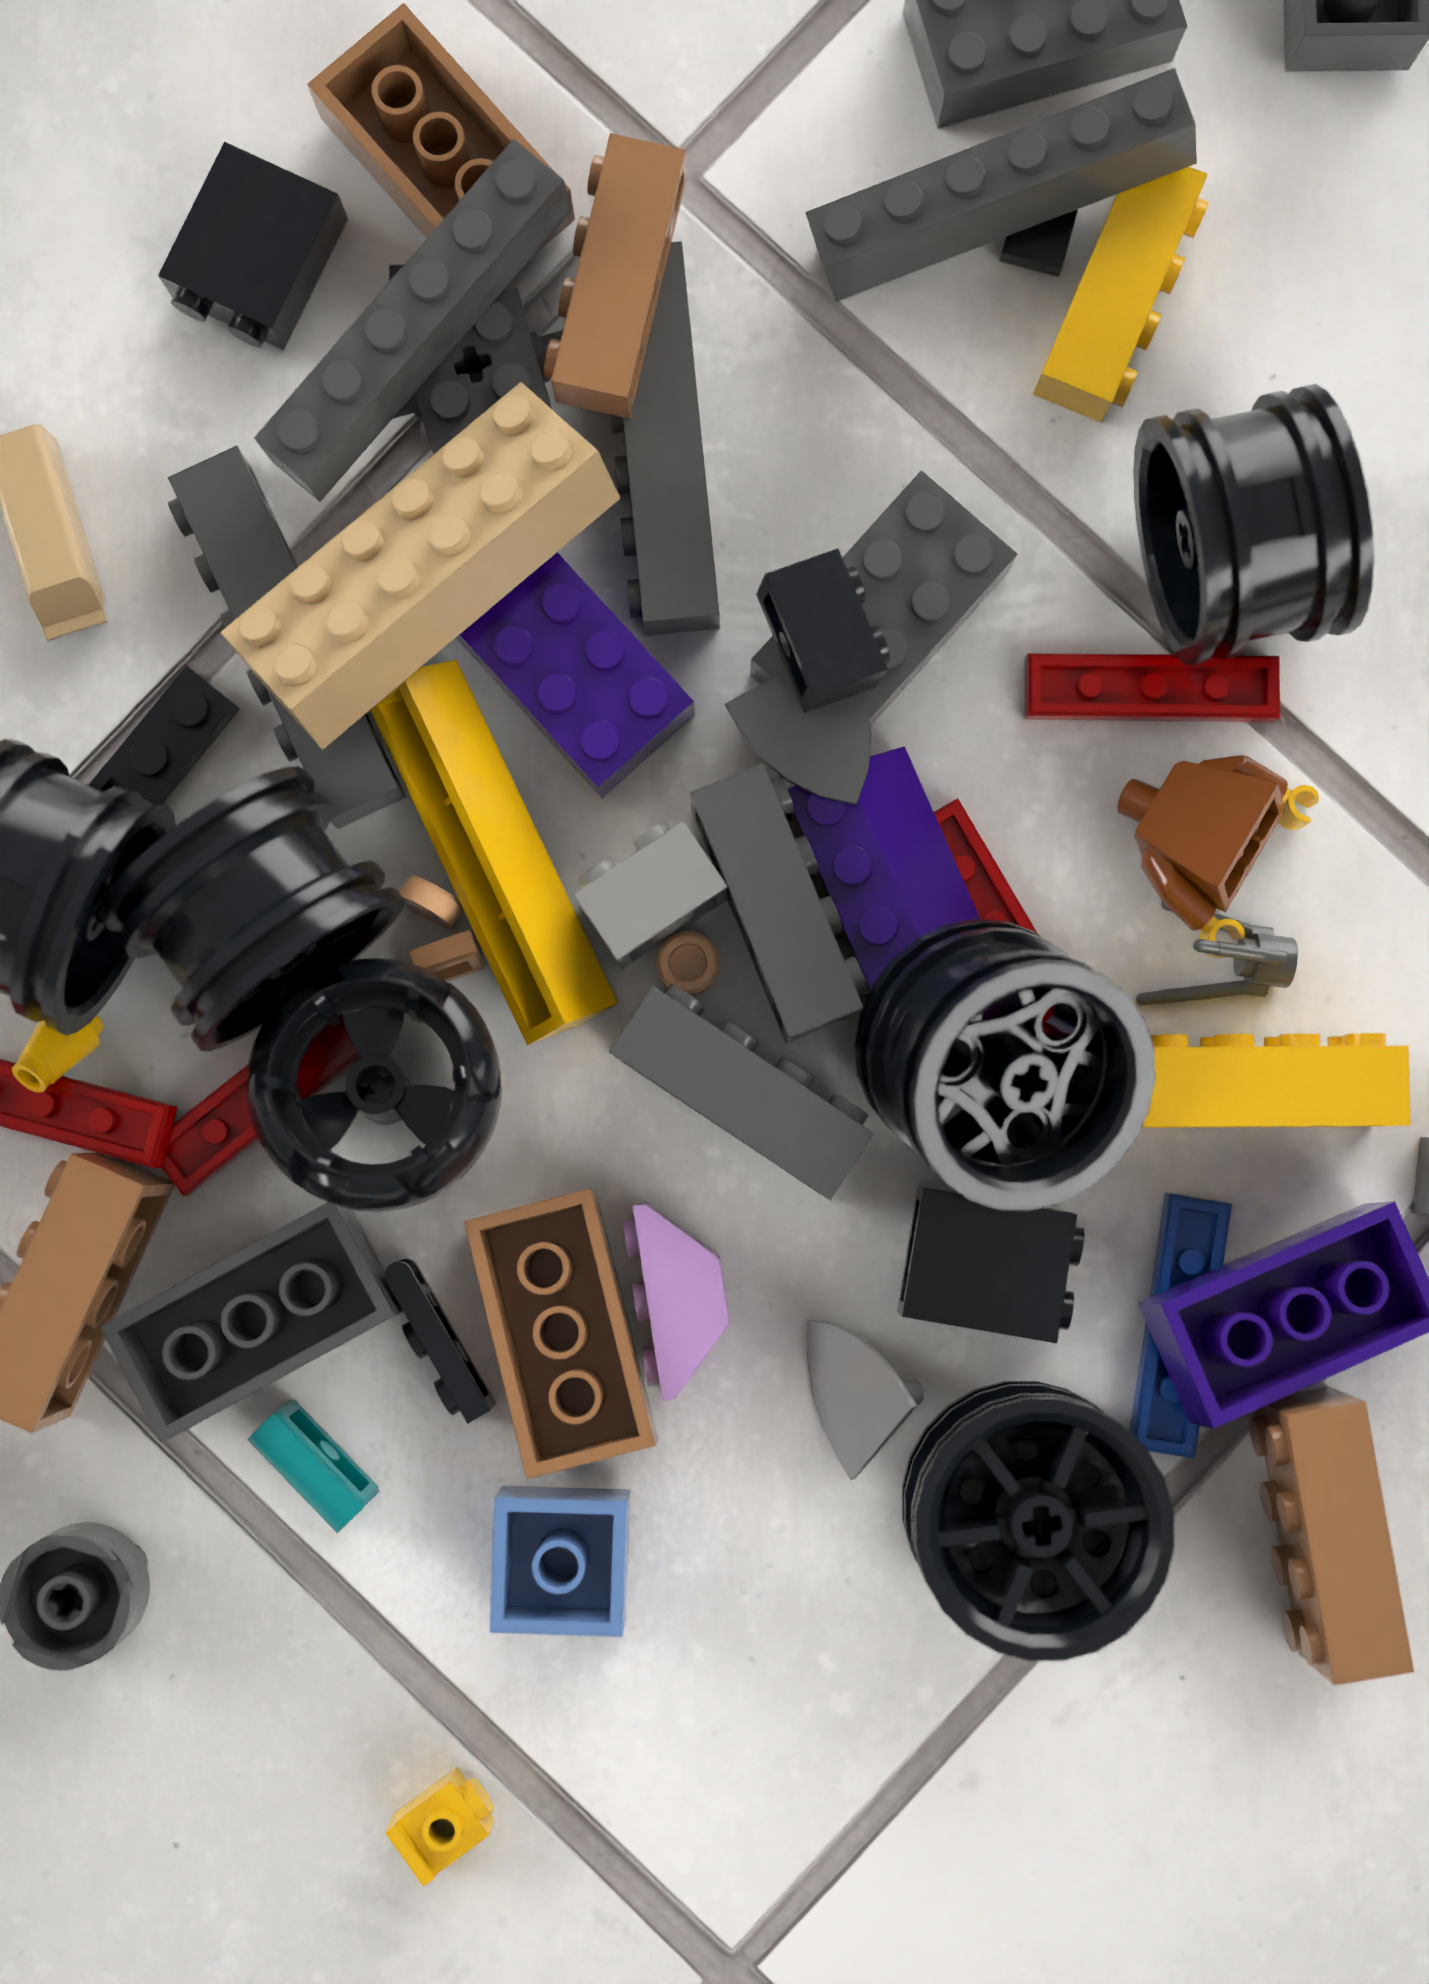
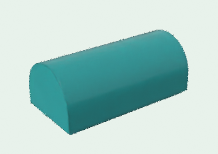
[248,1399,380,1533]

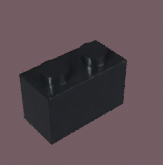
[756,548,890,713]

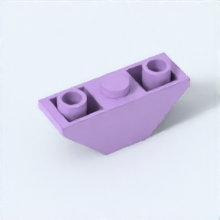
[623,1202,730,1401]

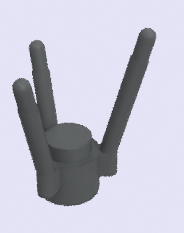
[1136,902,1298,1005]

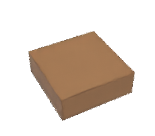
[409,930,487,982]

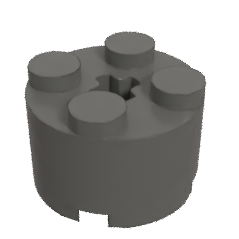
[0,1522,150,1671]

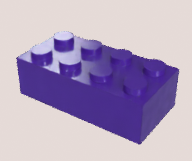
[456,552,695,798]
[1138,1201,1429,1429]

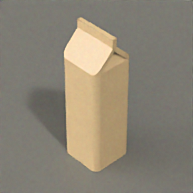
[0,424,108,641]

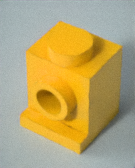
[385,1767,494,1887]

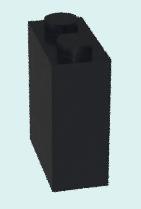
[158,141,348,350]
[897,1186,1084,1344]

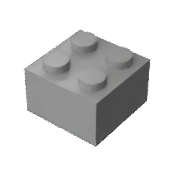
[573,821,728,970]

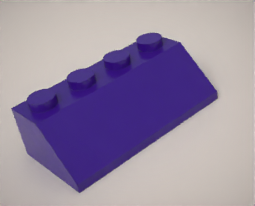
[787,746,980,989]

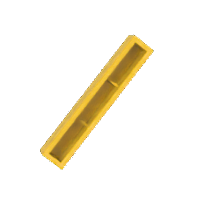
[371,659,618,1046]

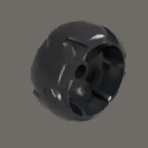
[247,958,502,1212]

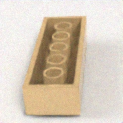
[220,382,621,750]

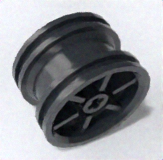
[98,766,405,1051]
[902,1381,1175,1661]

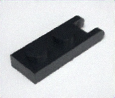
[89,666,240,803]
[385,1258,496,1424]

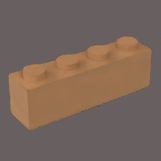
[544,133,687,419]

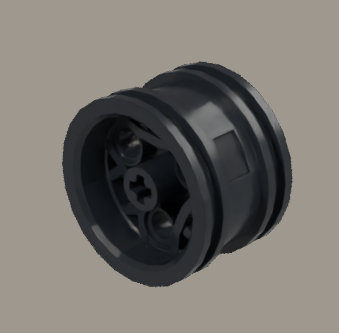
[1133,384,1374,666]
[0,739,176,1036]
[855,918,1155,1211]

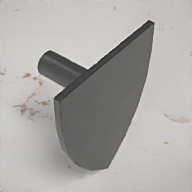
[725,671,871,805]

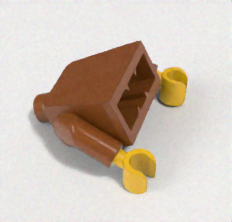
[1117,755,1319,958]

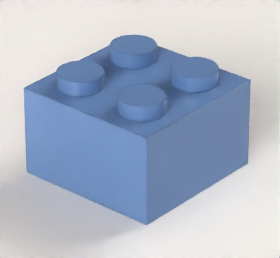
[490,1486,630,1637]

